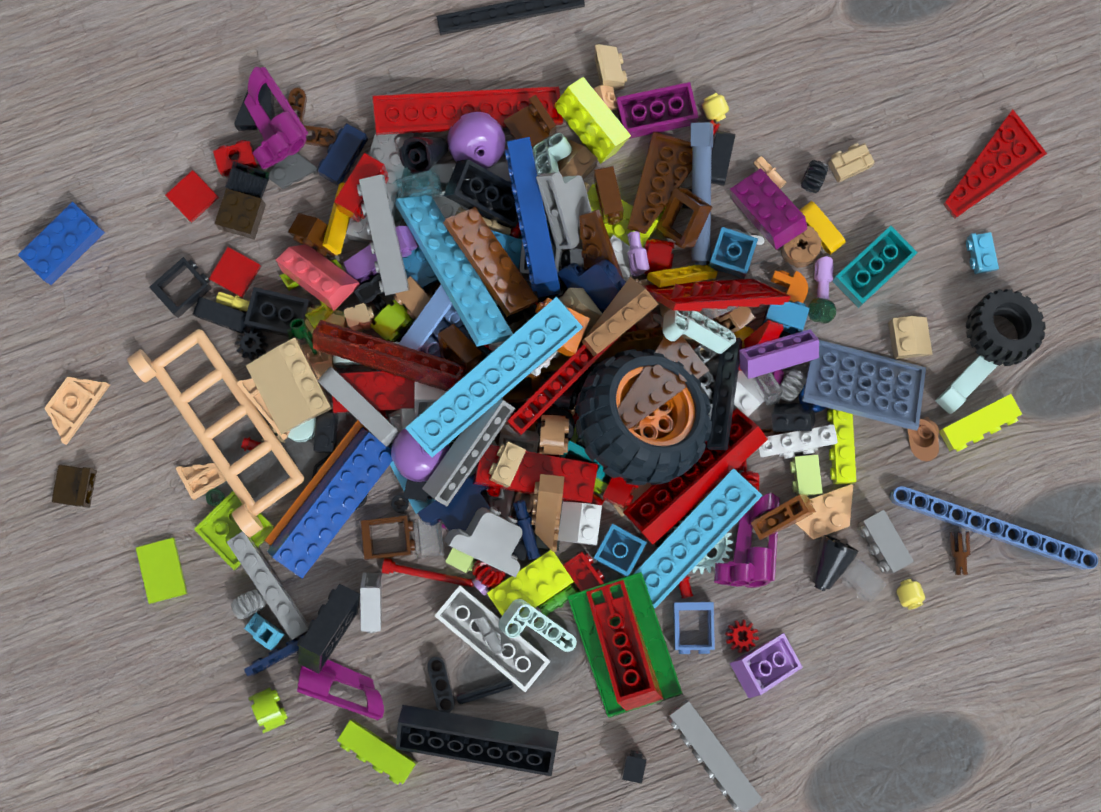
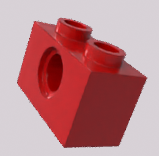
[213,140,259,177]

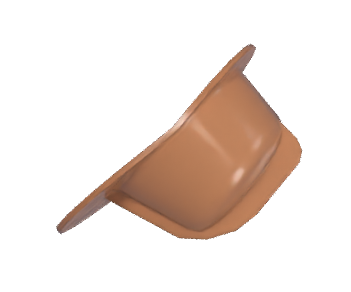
[908,417,939,461]

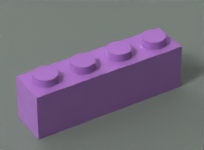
[343,226,418,284]
[740,329,819,379]

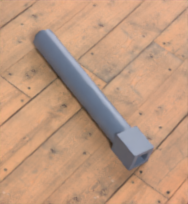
[691,122,713,265]

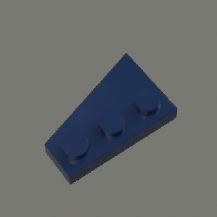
[244,638,299,676]

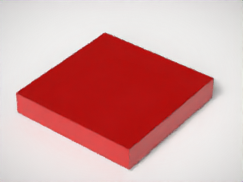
[165,170,219,223]
[209,247,261,298]

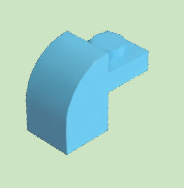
[244,613,284,650]

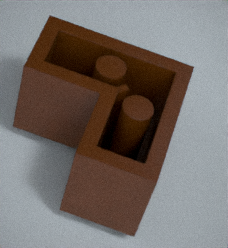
[288,213,335,257]

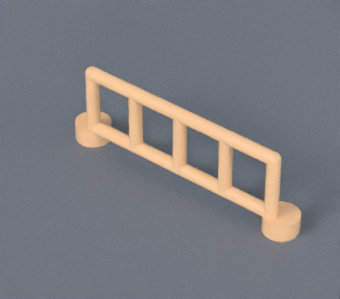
[127,329,304,538]

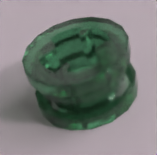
[206,489,225,507]

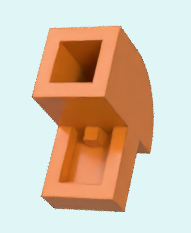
[771,270,808,303]

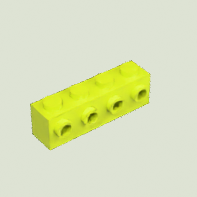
[939,394,1022,452]
[827,408,856,485]

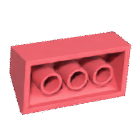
[276,245,360,311]

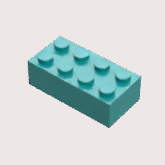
[833,226,918,308]

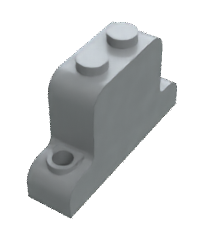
[536,172,592,249]
[444,507,522,577]

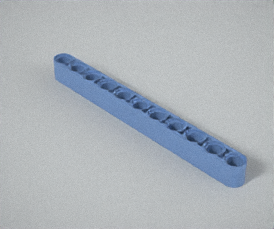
[890,486,1098,570]

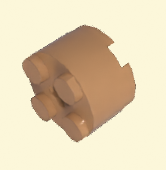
[780,226,821,268]
[540,415,569,455]

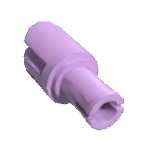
[627,231,649,277]
[814,256,833,299]

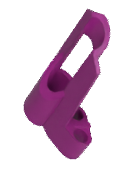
[244,67,308,169]
[714,493,780,588]
[297,660,384,720]

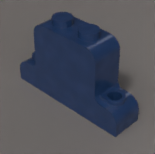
[557,259,626,314]
[417,474,490,532]

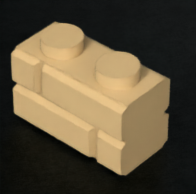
[828,143,874,183]
[344,303,376,334]

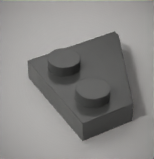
[269,153,319,189]

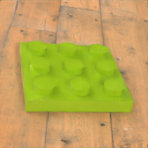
[194,491,275,570]

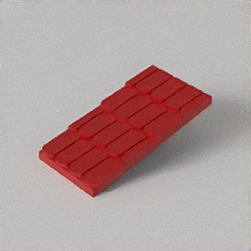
[642,278,791,311]

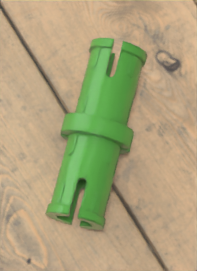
[538,585,576,616]

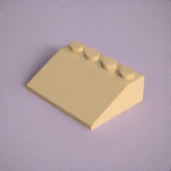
[246,338,333,435]

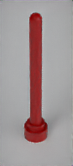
[381,558,474,587]

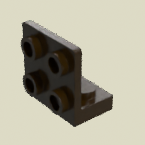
[52,465,97,508]

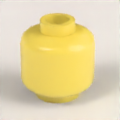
[702,93,729,122]
[896,579,925,610]

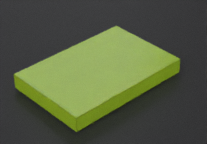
[136,538,188,604]

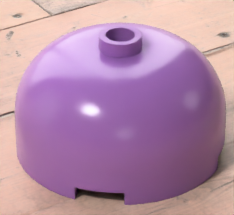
[447,112,506,169]
[391,427,450,482]

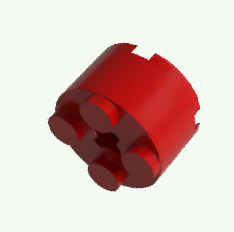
[643,239,675,276]

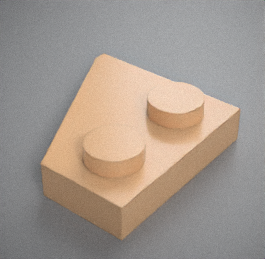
[176,463,226,500]

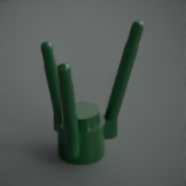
[287,318,317,355]

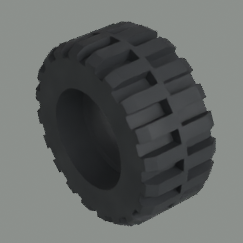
[966,289,1046,366]

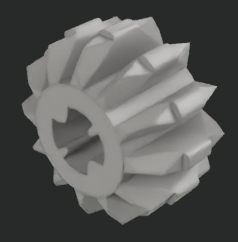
[776,369,806,402]
[231,590,266,619]

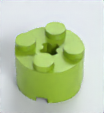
[370,300,414,342]
[248,687,288,733]

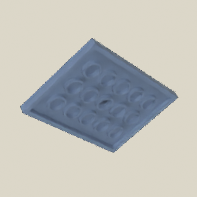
[802,340,926,431]

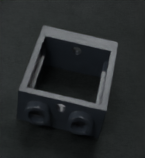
[149,257,212,318]

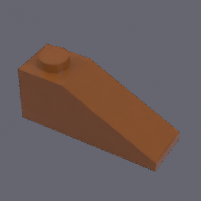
[751,494,816,540]

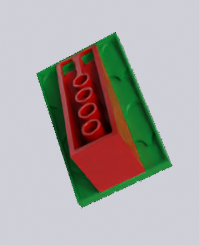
[567,572,683,718]

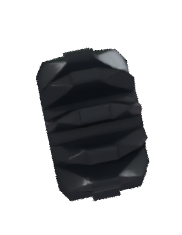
[801,160,828,194]
[235,328,269,361]

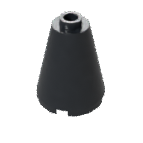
[399,137,448,175]
[812,535,858,591]

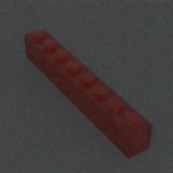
[312,320,466,391]

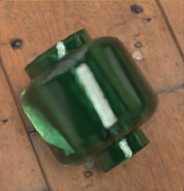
[808,297,836,324]

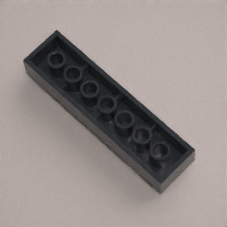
[396,705,559,777]

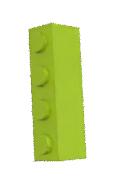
[337,719,418,785]

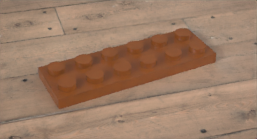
[443,207,539,317]

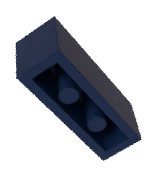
[318,123,368,186]

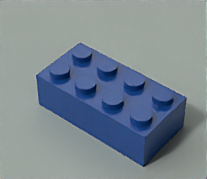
[18,202,105,285]

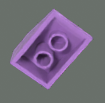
[730,633,803,698]

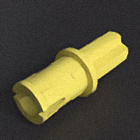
[216,292,250,312]

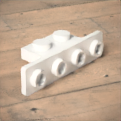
[759,425,838,459]

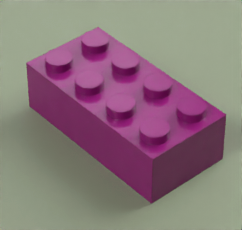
[616,82,699,139]
[730,168,807,250]

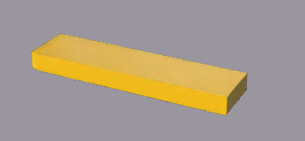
[323,182,350,255]
[647,265,717,287]

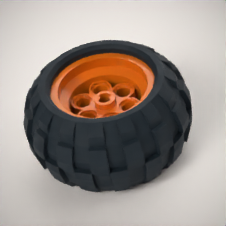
[575,349,712,486]

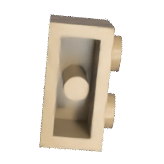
[489,442,526,488]

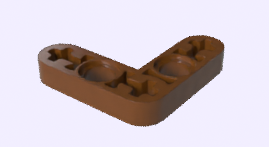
[288,88,337,148]

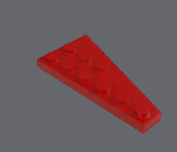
[944,109,1047,219]

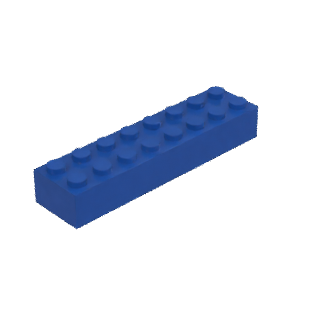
[505,137,561,298]
[267,428,392,579]

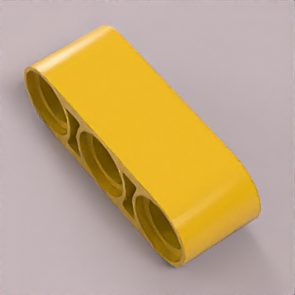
[800,201,846,255]

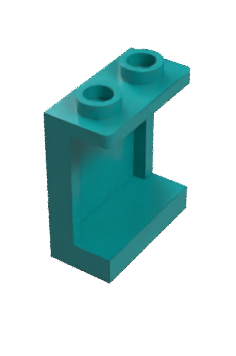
[559,441,606,481]

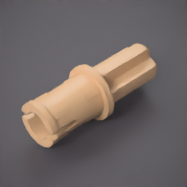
[754,156,787,189]

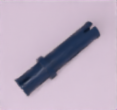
[513,500,540,560]

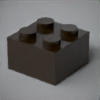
[214,189,266,240]

